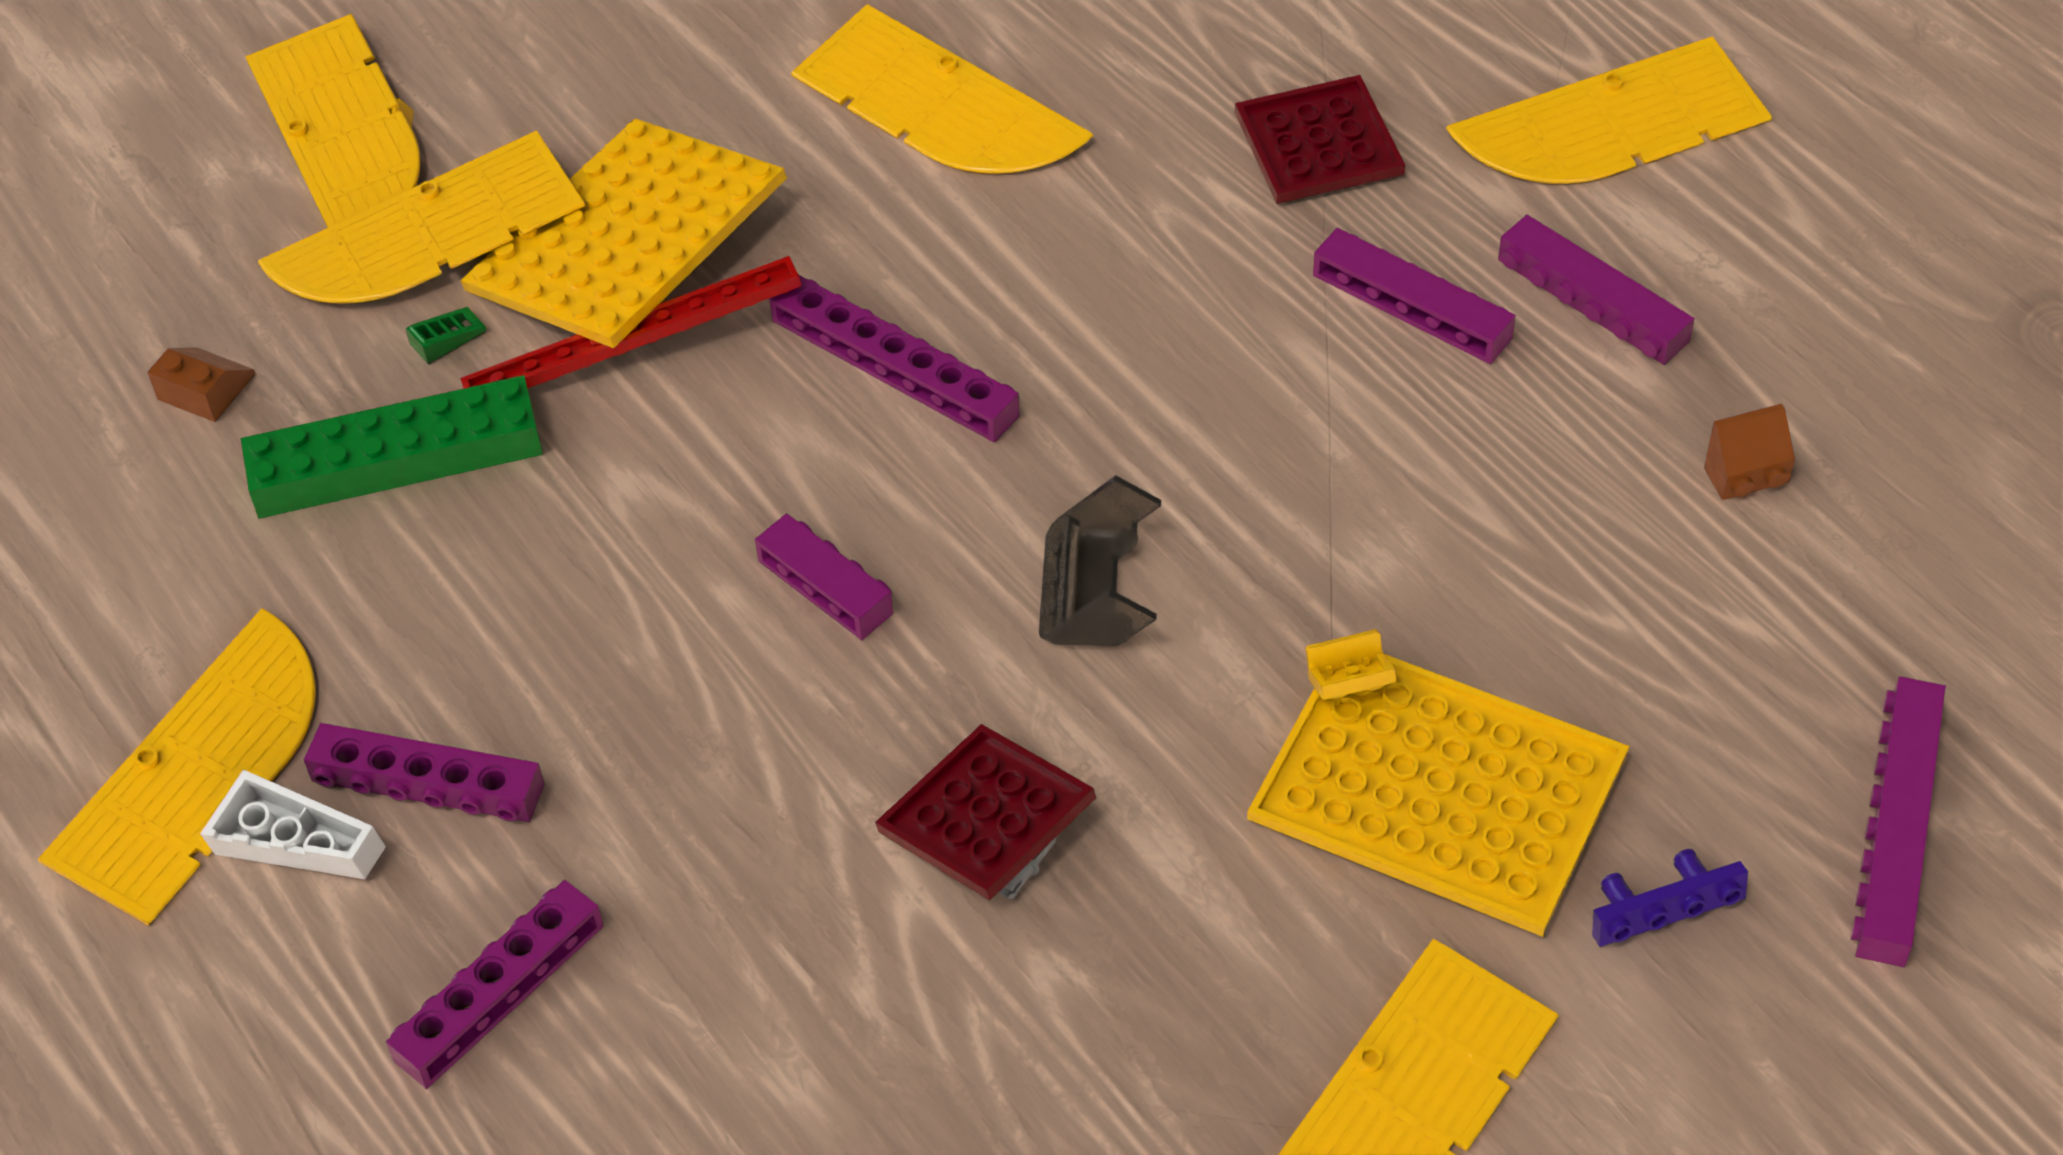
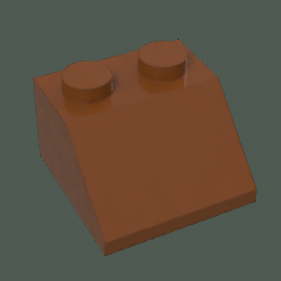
[147,347,255,422]
[1704,403,1795,500]

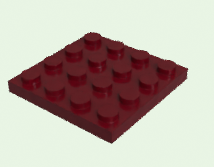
[1234,75,1405,204]
[875,724,1096,901]

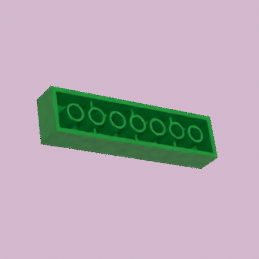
[240,375,543,519]

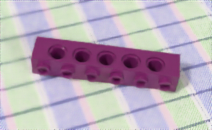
[304,722,545,822]
[385,879,604,1090]

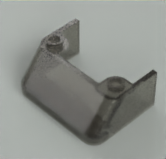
[1039,475,1162,647]

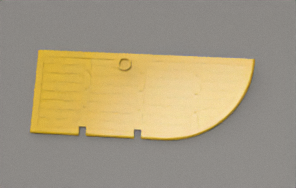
[791,4,1093,174]
[245,14,421,228]
[1446,36,1772,184]
[258,130,586,304]
[38,608,316,926]
[1278,938,1559,1155]

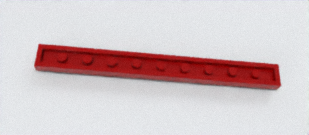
[460,256,802,389]

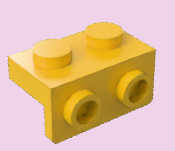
[1305,629,1396,700]

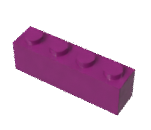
[755,513,893,641]

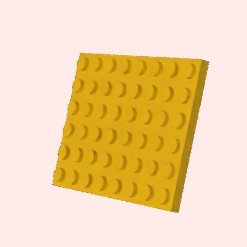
[460,118,787,348]
[1247,654,1630,937]

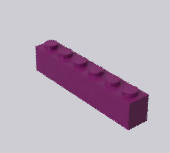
[1498,214,1695,365]
[1313,227,1516,365]

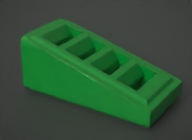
[405,307,487,364]

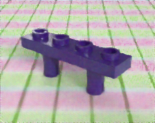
[1592,849,1748,947]

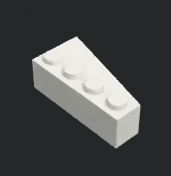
[200,770,386,879]

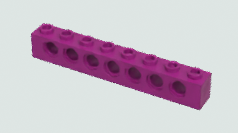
[769,274,1020,443]

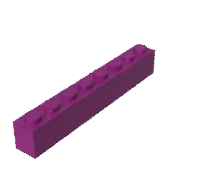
[1850,676,1946,968]

